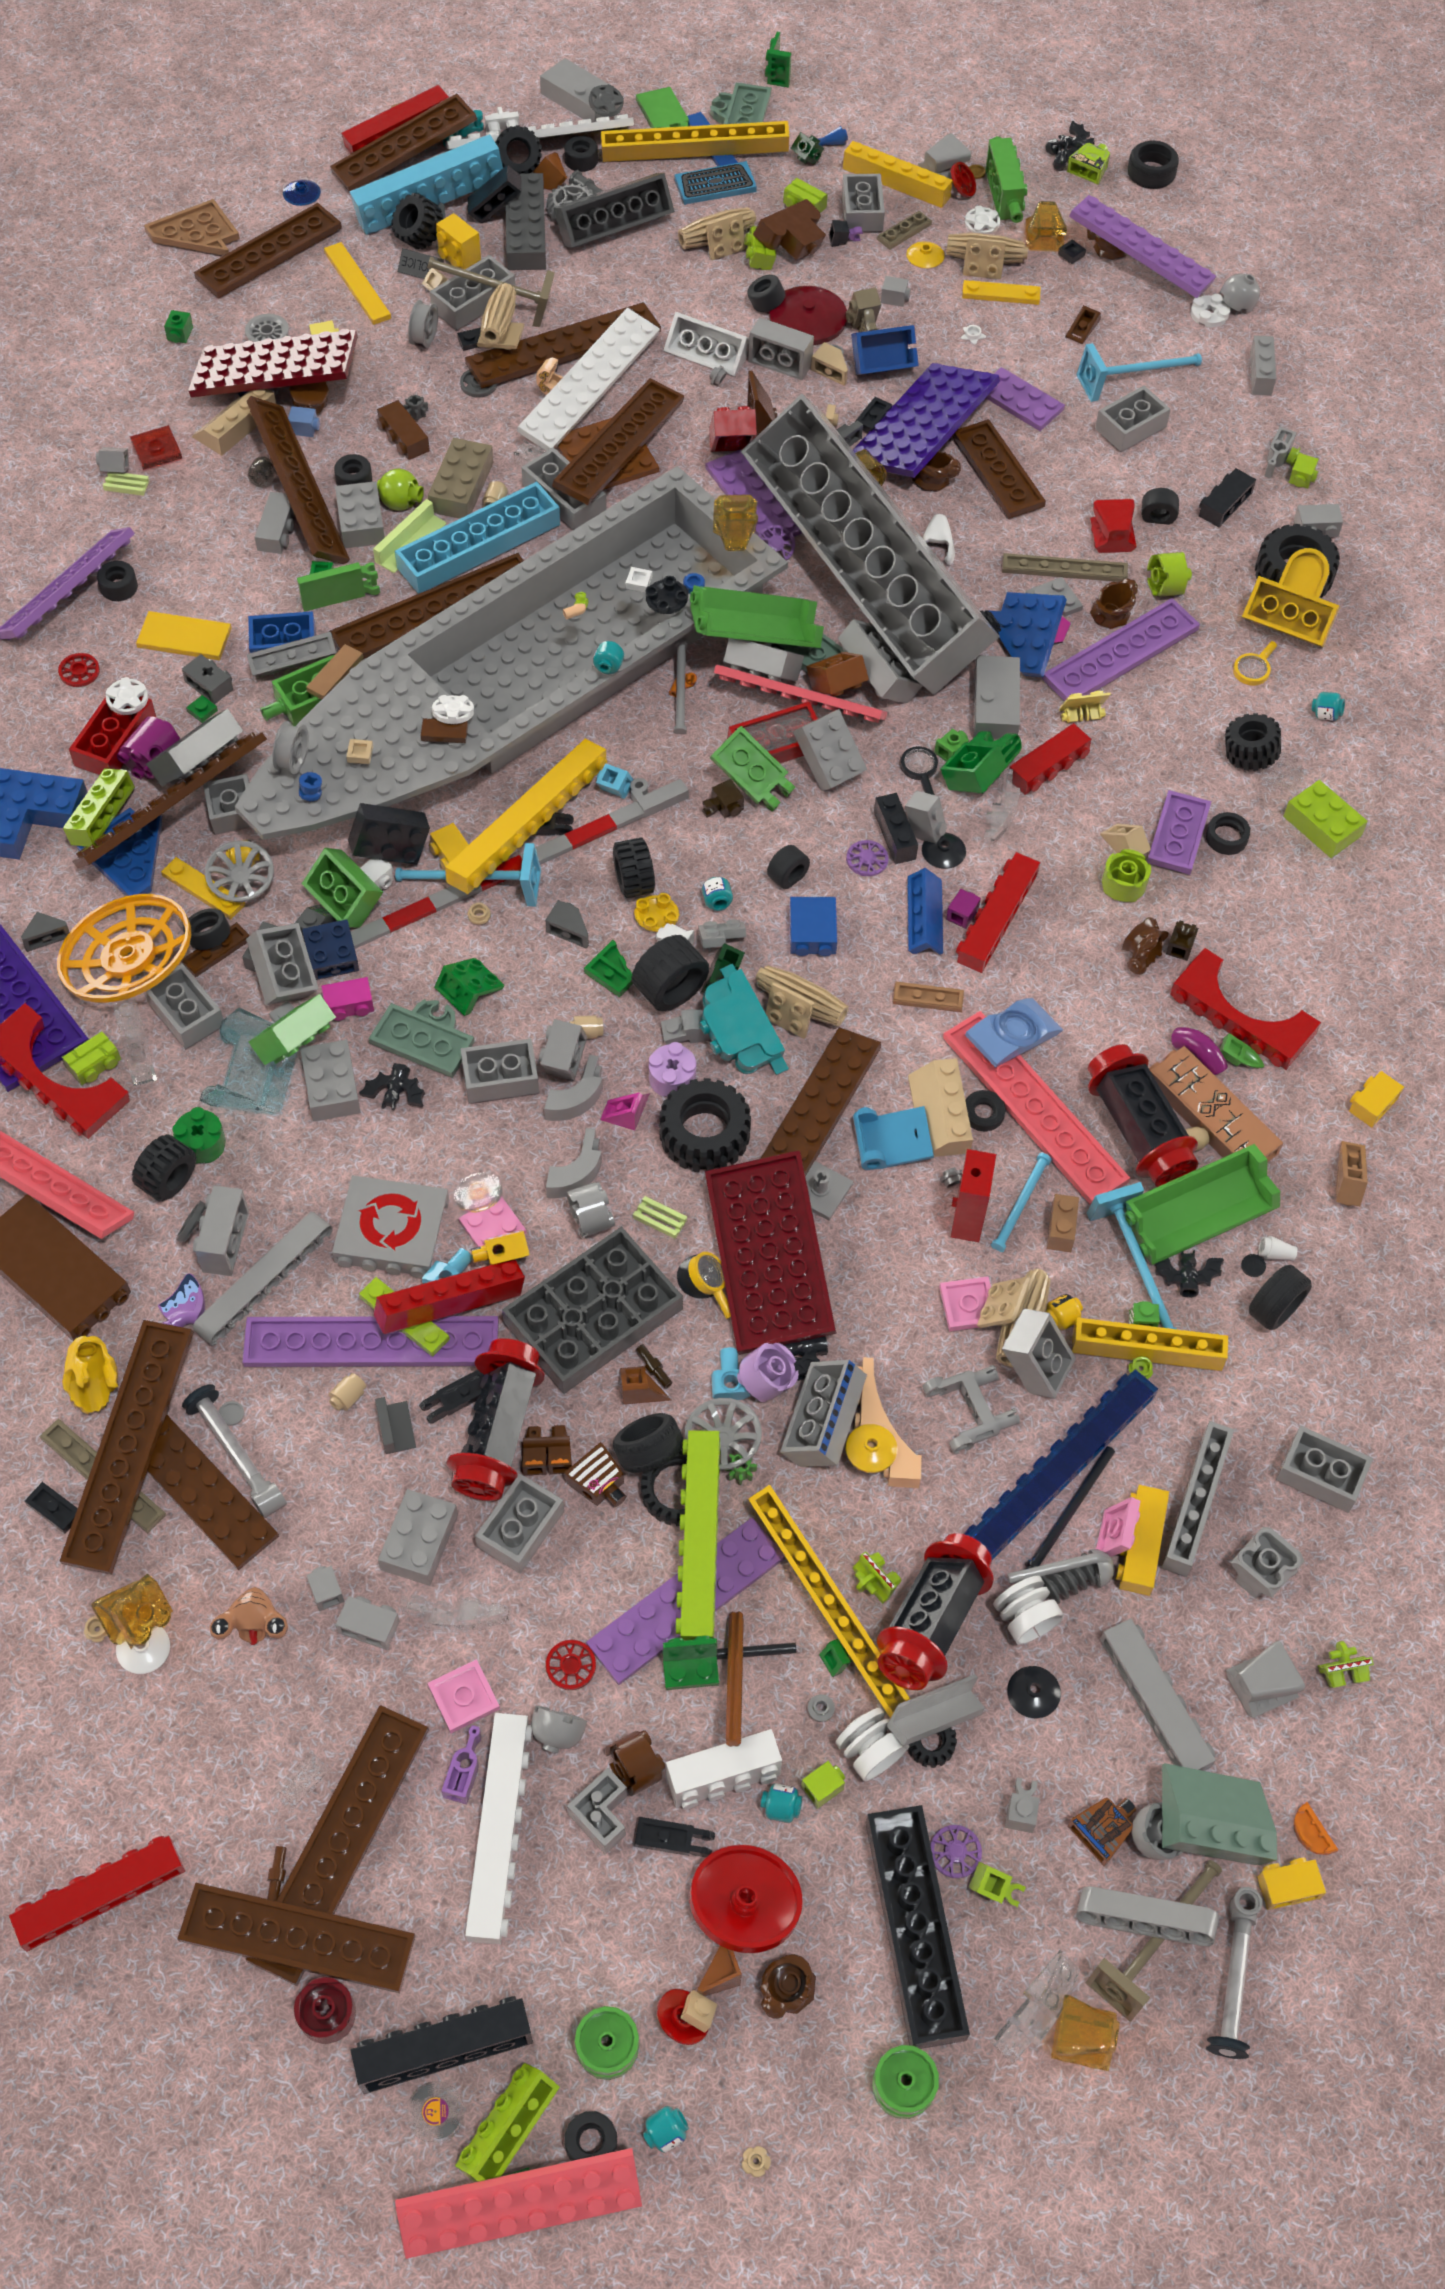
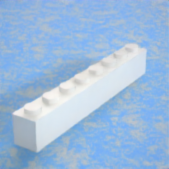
[465,1713,533,1945]

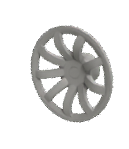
[205,840,274,902]
[685,1398,762,1470]

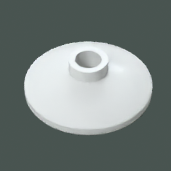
[116,1622,170,1674]

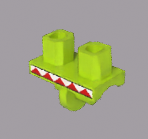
[852,1552,901,1604]
[1318,1641,1374,1688]

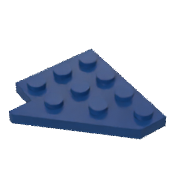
[988,592,1067,677]
[76,808,163,896]

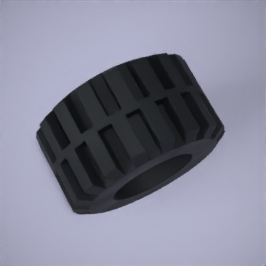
[495,125,542,174]
[391,193,443,249]
[1225,713,1281,771]
[613,837,655,898]
[132,1134,197,1202]

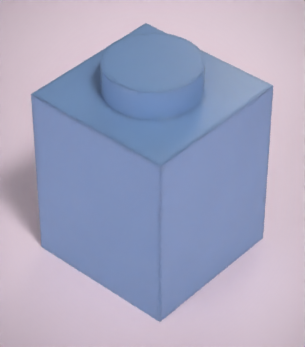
[288,406,320,437]

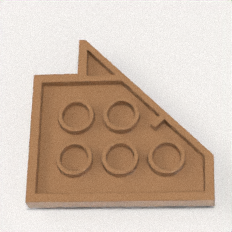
[144,199,240,256]

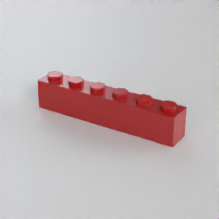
[341,84,449,154]
[956,852,1041,973]
[374,1259,525,1334]
[9,1835,186,1952]

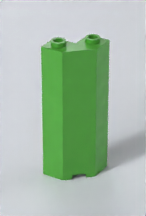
[690,585,824,648]
[1124,1144,1281,1265]

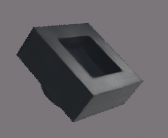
[1058,239,1086,264]

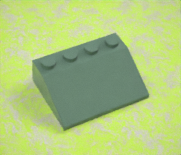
[1162,1763,1277,1866]

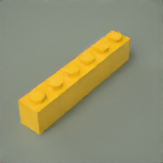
[843,141,953,208]
[1072,1317,1228,1371]

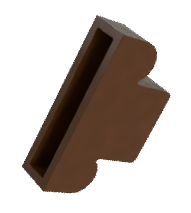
[753,199,826,260]

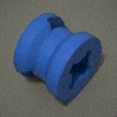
[299,772,322,801]

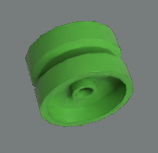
[575,2006,639,2080]
[872,2045,939,2119]

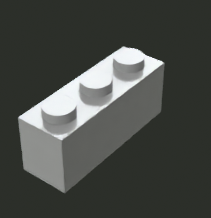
[1250,335,1276,396]
[255,491,295,554]

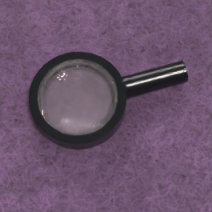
[900,746,938,795]

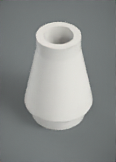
[1258,1236,1297,1261]

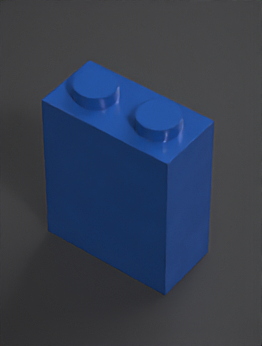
[789,897,837,956]

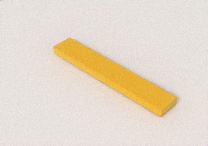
[324,242,391,325]

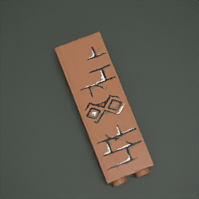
[1149,1046,1283,1162]

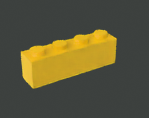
[1115,1484,1170,1596]

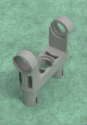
[922,1365,1020,1454]

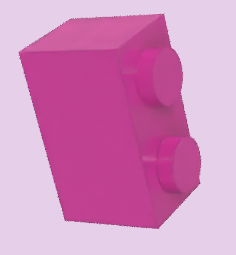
[321,977,374,1021]

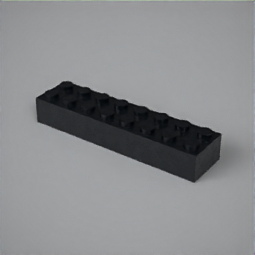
[865,1805,970,2049]

